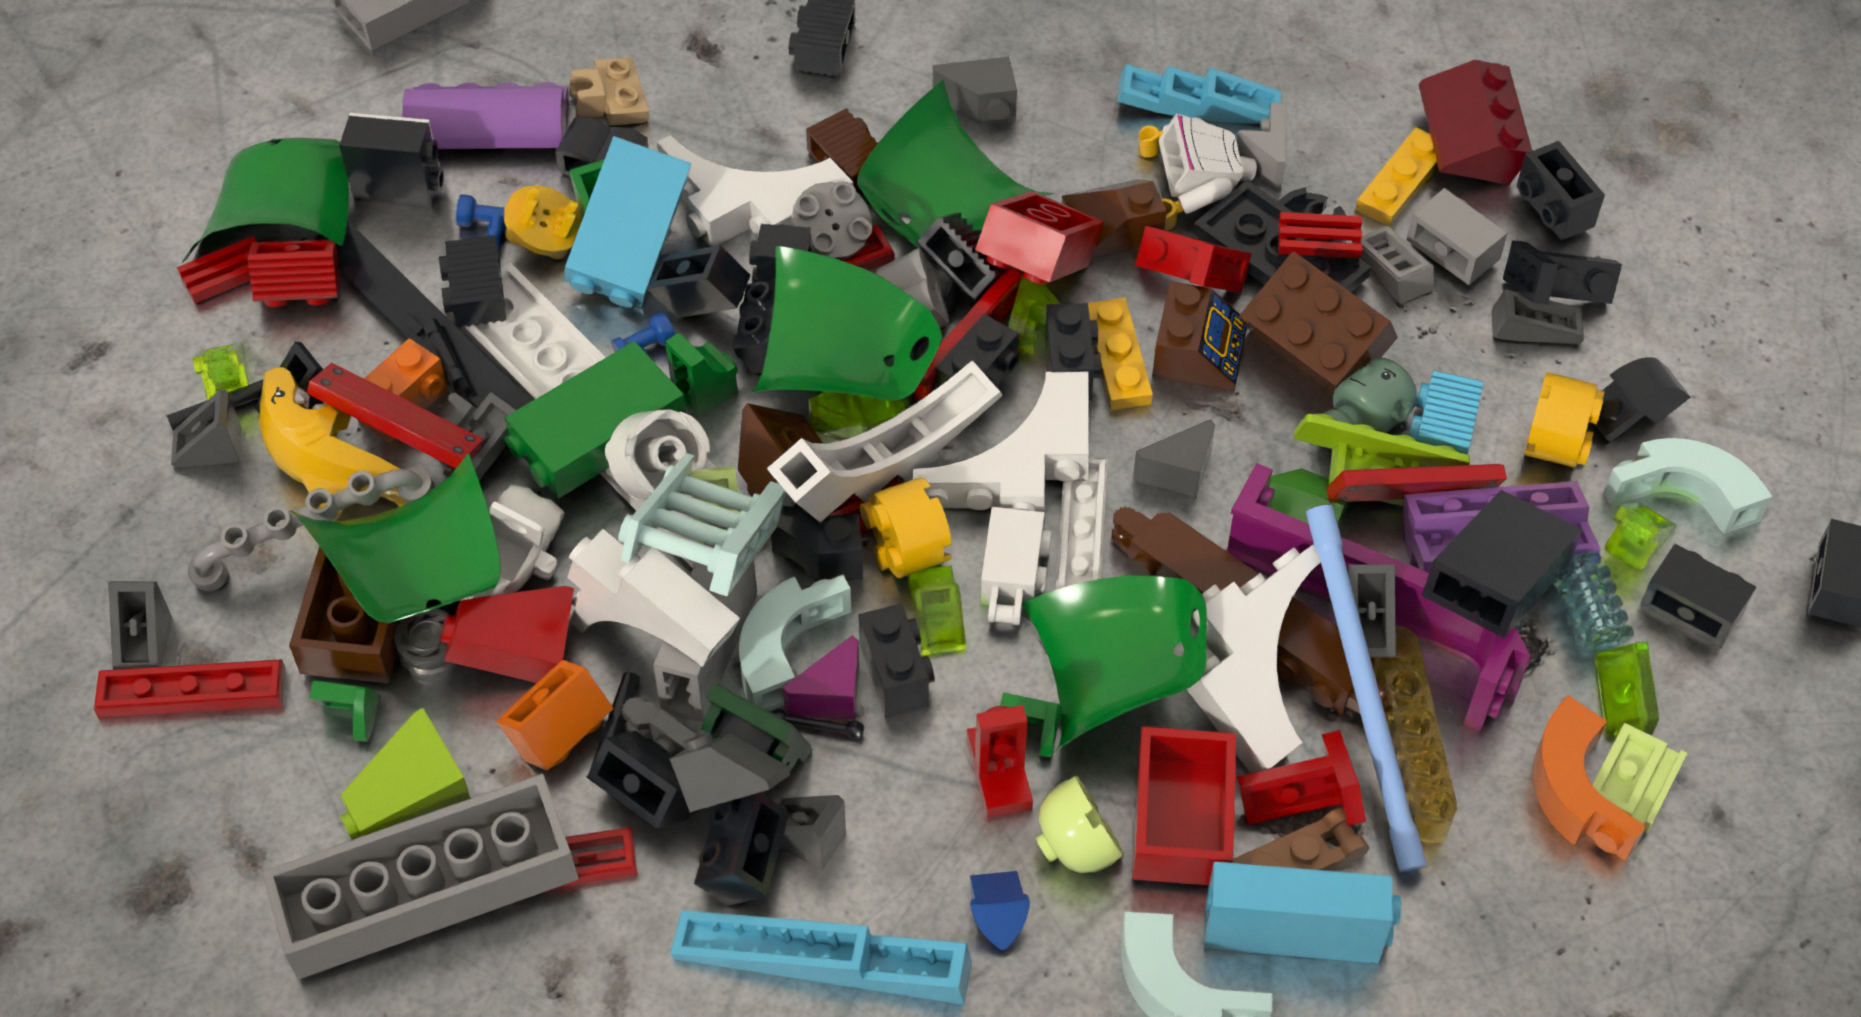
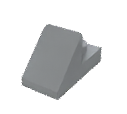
[1237,103,1287,189]

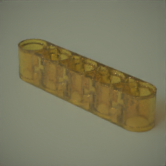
[1373,625,1457,845]

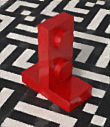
[1135,226,1252,293]
[966,705,1033,818]
[1236,730,1366,826]

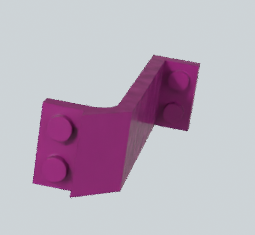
[1226,463,1531,732]

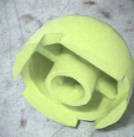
[1036,776,1124,873]

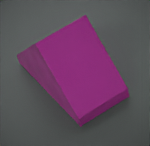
[783,635,860,720]

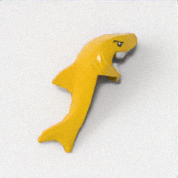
[259,367,406,521]

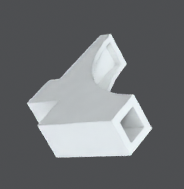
[657,135,853,247]
[913,372,1089,522]
[567,529,740,667]
[1187,545,1321,773]

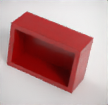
[1132,726,1236,885]

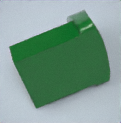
[309,680,381,742]
[1000,692,1063,758]

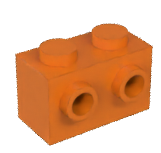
[357,338,448,443]
[496,660,614,771]

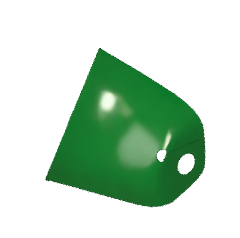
[857,80,1056,252]
[182,138,349,263]
[751,246,942,401]
[289,453,501,623]
[1022,575,1207,756]

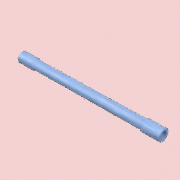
[1306,505,1427,873]

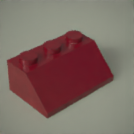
[1418,60,1532,185]

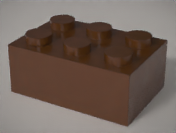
[1240,251,1398,394]
[289,546,402,683]

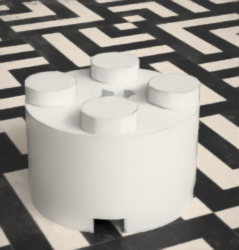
[605,409,710,499]

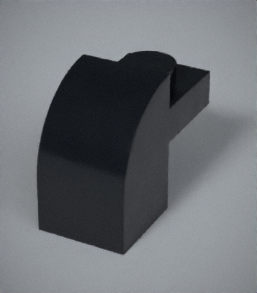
[1595,357,1691,442]

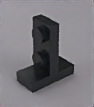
[1503,240,1622,305]

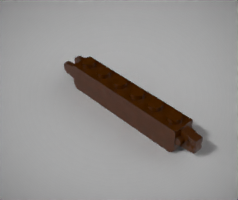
[1111,506,1396,716]

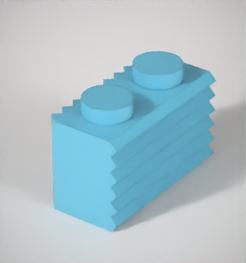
[1409,370,1484,454]

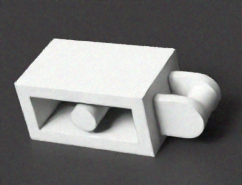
[980,507,1052,625]

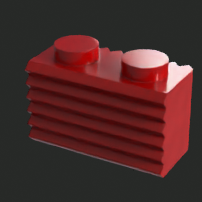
[248,239,340,307]

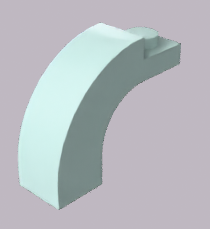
[1603,438,1773,534]
[739,575,852,711]
[1121,911,1272,1017]

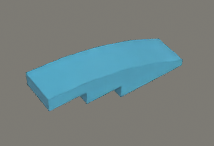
[1117,64,1282,124]

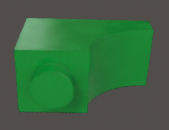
[665,333,738,419]

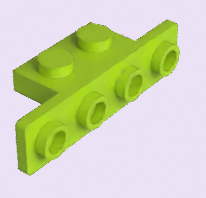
[1293,414,1470,507]

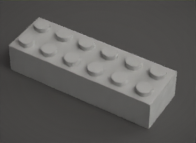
[262,774,579,980]

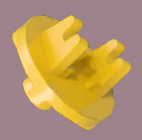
[504,185,582,259]

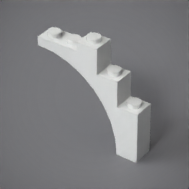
[767,361,1003,522]

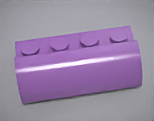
[402,82,569,149]
[1403,481,1600,573]

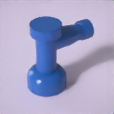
[456,194,507,251]
[611,312,676,355]

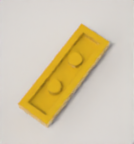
[1355,127,1438,227]
[1088,298,1153,411]

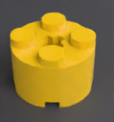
[1524,372,1604,468]
[860,477,952,578]

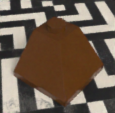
[1062,179,1166,258]
[738,403,824,497]

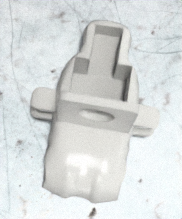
[460,484,565,601]

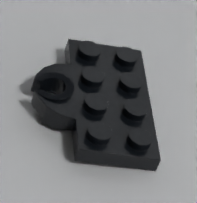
[1193,180,1372,292]

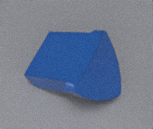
[970,871,1030,950]

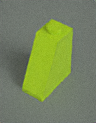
[339,708,471,840]

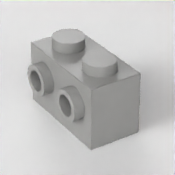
[1407,188,1508,285]

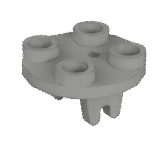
[791,181,872,260]

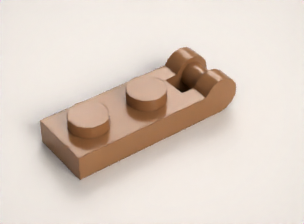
[1233,808,1369,871]

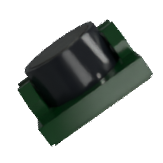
[700,684,813,771]

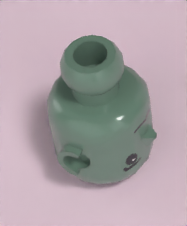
[1323,358,1417,433]

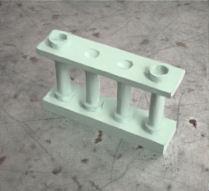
[618,453,786,596]

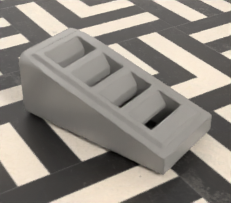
[1361,225,1434,304]

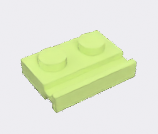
[1593,723,1687,833]

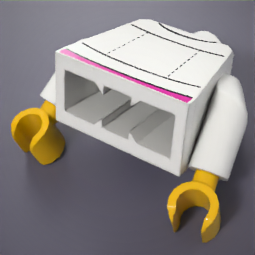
[1139,114,1257,231]

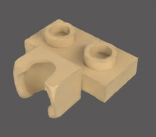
[569,57,649,126]

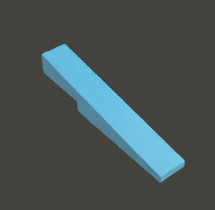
[671,910,972,1005]

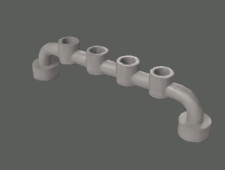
[188,467,435,592]

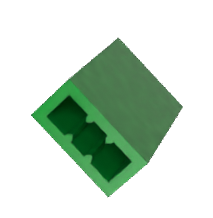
[505,341,686,498]

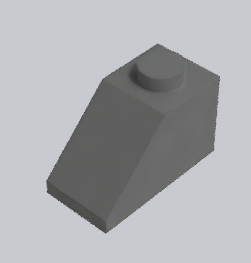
[932,57,1017,122]
[670,732,790,812]

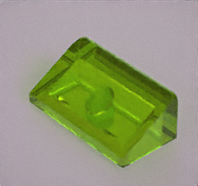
[1595,642,1659,736]

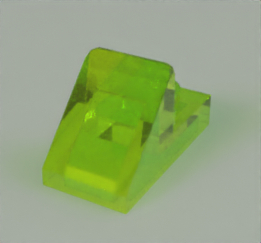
[1008,272,1061,361]
[192,342,249,400]
[1605,502,1677,570]
[908,565,966,655]

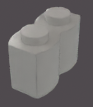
[877,248,949,328]

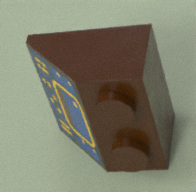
[1152,281,1247,391]

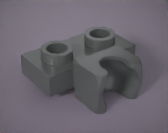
[438,392,516,481]

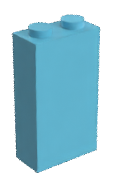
[564,136,691,308]
[1204,862,1401,964]

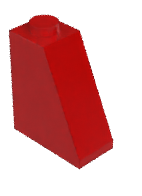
[440,586,574,683]

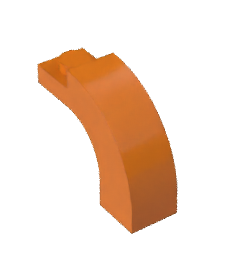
[1533,695,1646,861]

